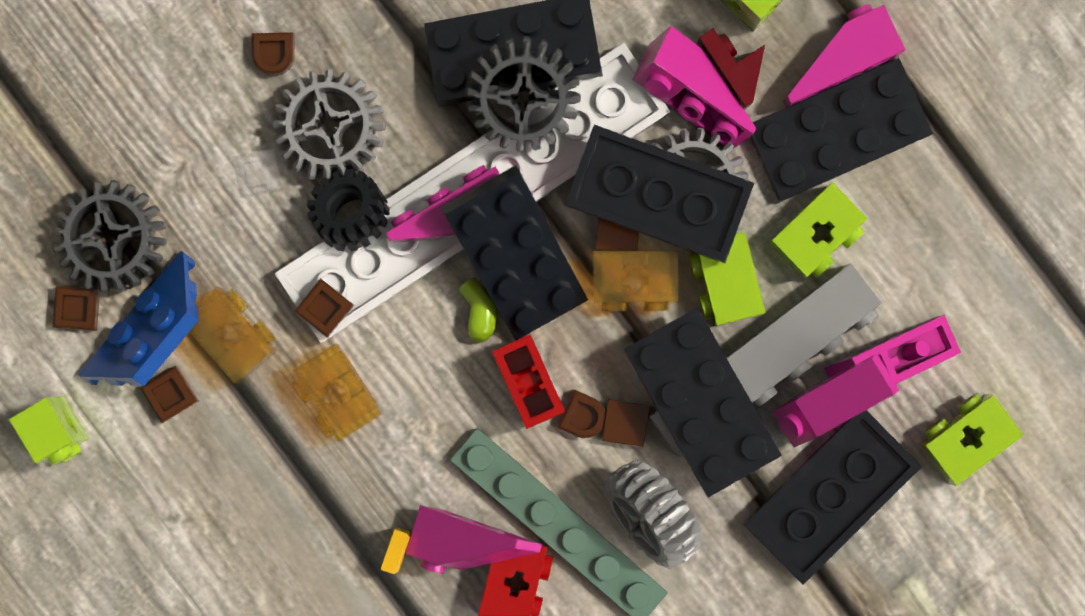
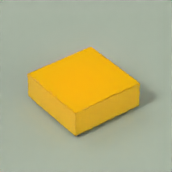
[380,527,411,574]

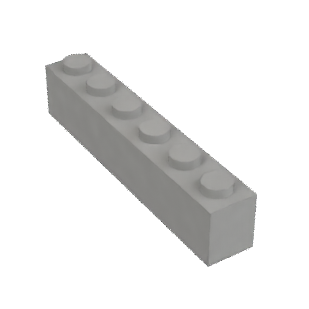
[648,263,882,458]

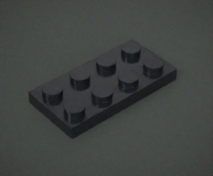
[424,0,603,107]
[750,58,933,203]
[565,124,754,264]
[440,165,588,341]
[623,307,782,498]
[743,410,922,585]

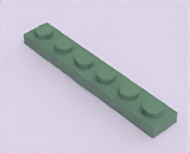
[450,428,668,616]

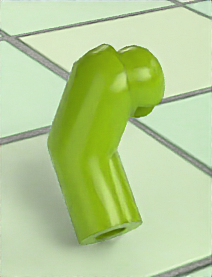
[459,278,498,342]

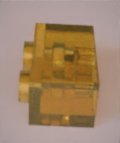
[592,251,678,311]
[190,287,277,384]
[292,343,383,442]

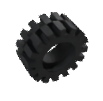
[307,169,390,252]

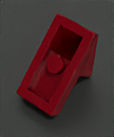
[697,28,765,110]

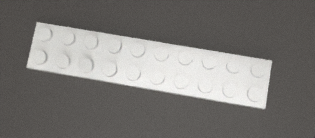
[275,43,670,344]

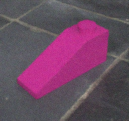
[783,3,905,108]
[824,315,961,384]
[772,354,900,448]
[406,505,542,574]

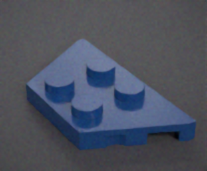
[78,251,199,387]

